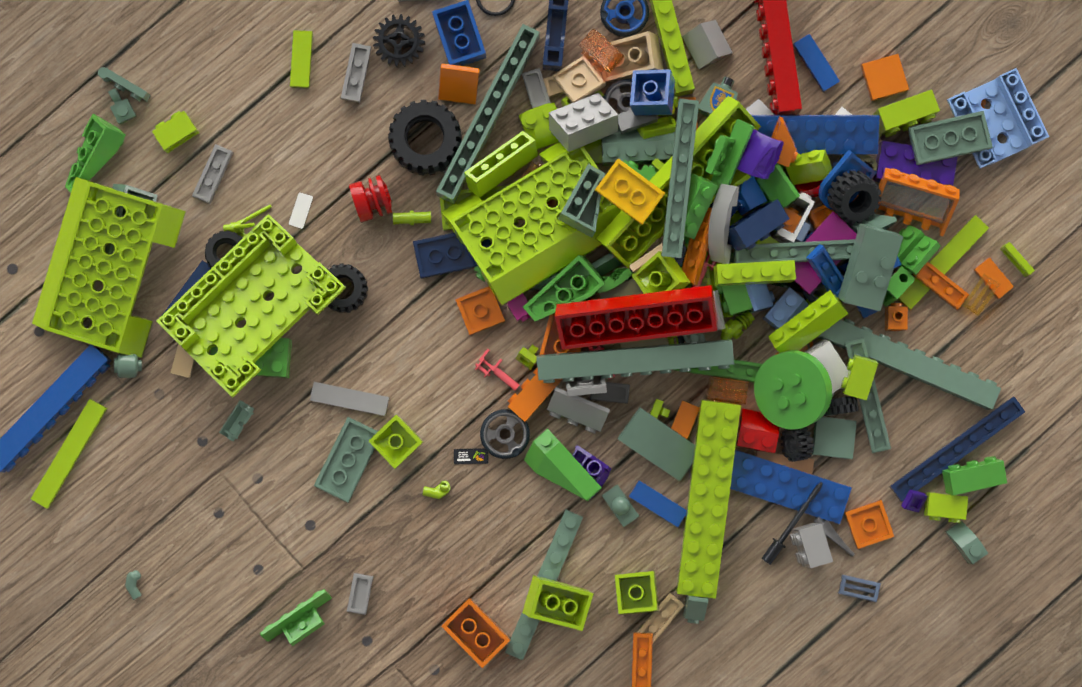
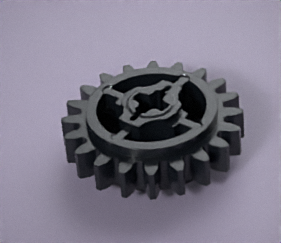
[373,14,425,68]

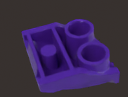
[737,129,784,179]
[572,445,611,498]

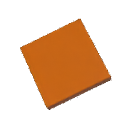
[861,54,909,101]
[438,64,479,105]
[455,286,505,335]
[844,500,894,549]

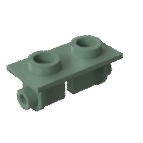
[219,400,254,442]

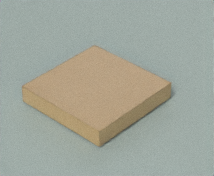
[553,55,606,103]

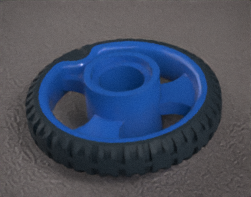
[600,0,649,37]

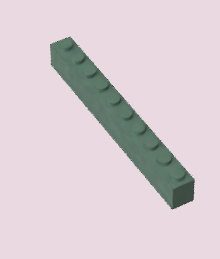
[436,24,540,204]
[817,319,1001,410]
[537,339,734,383]

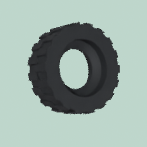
[205,231,242,268]

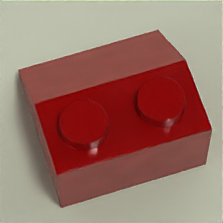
[736,408,779,454]

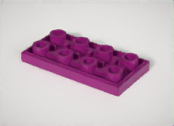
[794,212,857,295]

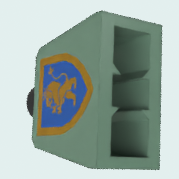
[698,77,738,117]

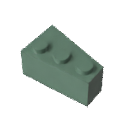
[558,164,605,238]

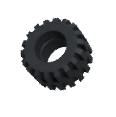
[827,170,881,224]
[327,263,368,313]

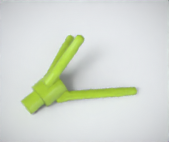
[223,205,272,237]

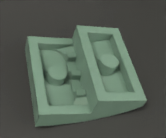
[812,417,857,459]

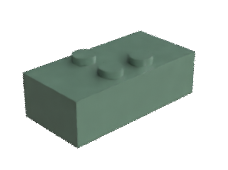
[838,224,903,311]

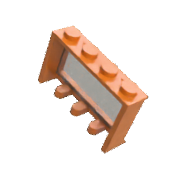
[874,167,960,236]

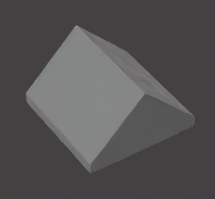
[682,20,733,70]

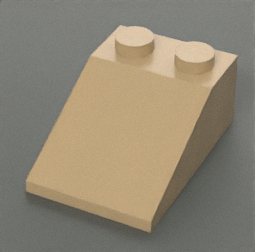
[598,31,663,83]

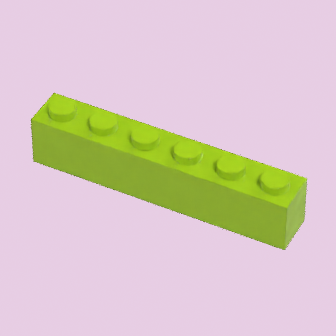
[649,0,695,97]

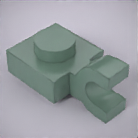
[108,88,136,124]

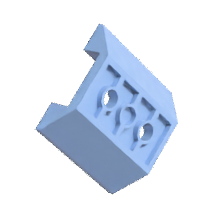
[947,68,1049,169]

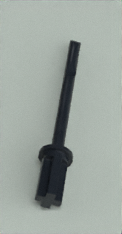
[761,482,823,565]

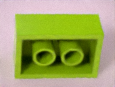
[873,89,940,138]
[522,575,594,631]

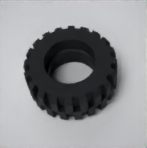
[388,100,462,176]

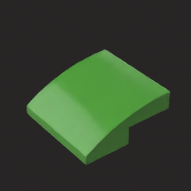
[596,268,633,293]

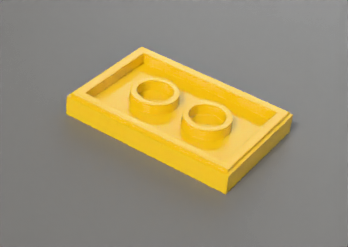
[595,158,665,225]

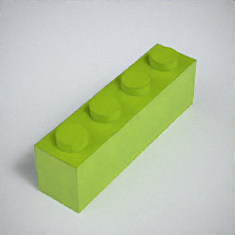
[464,131,538,197]
[713,260,796,286]
[768,290,849,353]

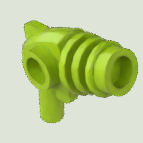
[720,311,755,340]

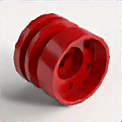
[349,175,392,223]

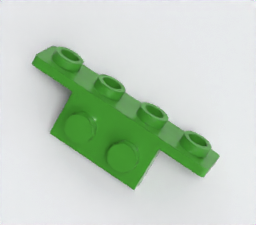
[705,119,754,195]
[260,589,332,646]

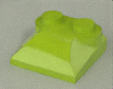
[519,102,559,150]
[369,414,423,469]

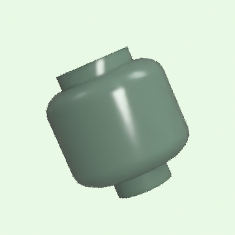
[114,353,142,378]

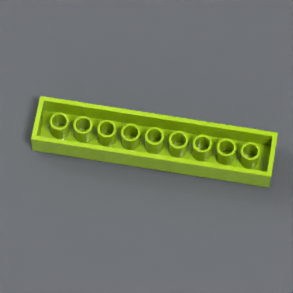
[596,96,761,269]
[676,400,741,599]

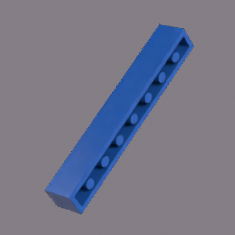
[0,344,112,472]

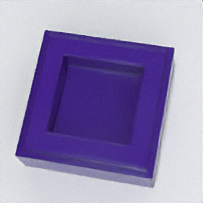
[901,489,928,513]

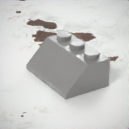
[547,387,610,434]

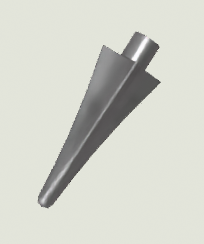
[813,516,855,557]

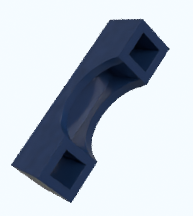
[543,0,568,71]

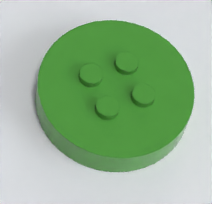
[754,350,832,429]

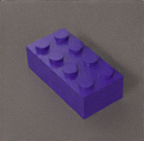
[873,141,958,189]

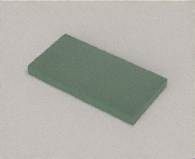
[908,111,993,166]
[617,407,695,481]
[314,417,378,503]

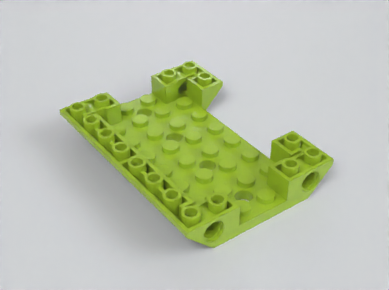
[441,142,622,306]
[32,177,186,358]
[156,214,346,398]

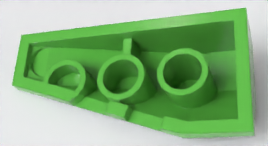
[523,255,605,321]
[524,428,602,501]

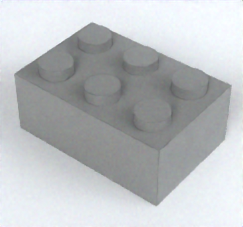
[549,93,618,152]
[790,523,833,569]

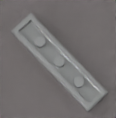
[310,382,389,416]

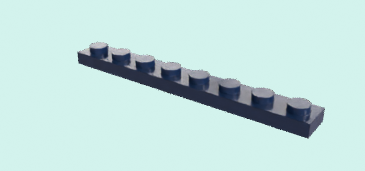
[889,396,1025,502]

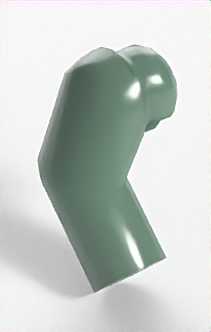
[125,570,142,600]

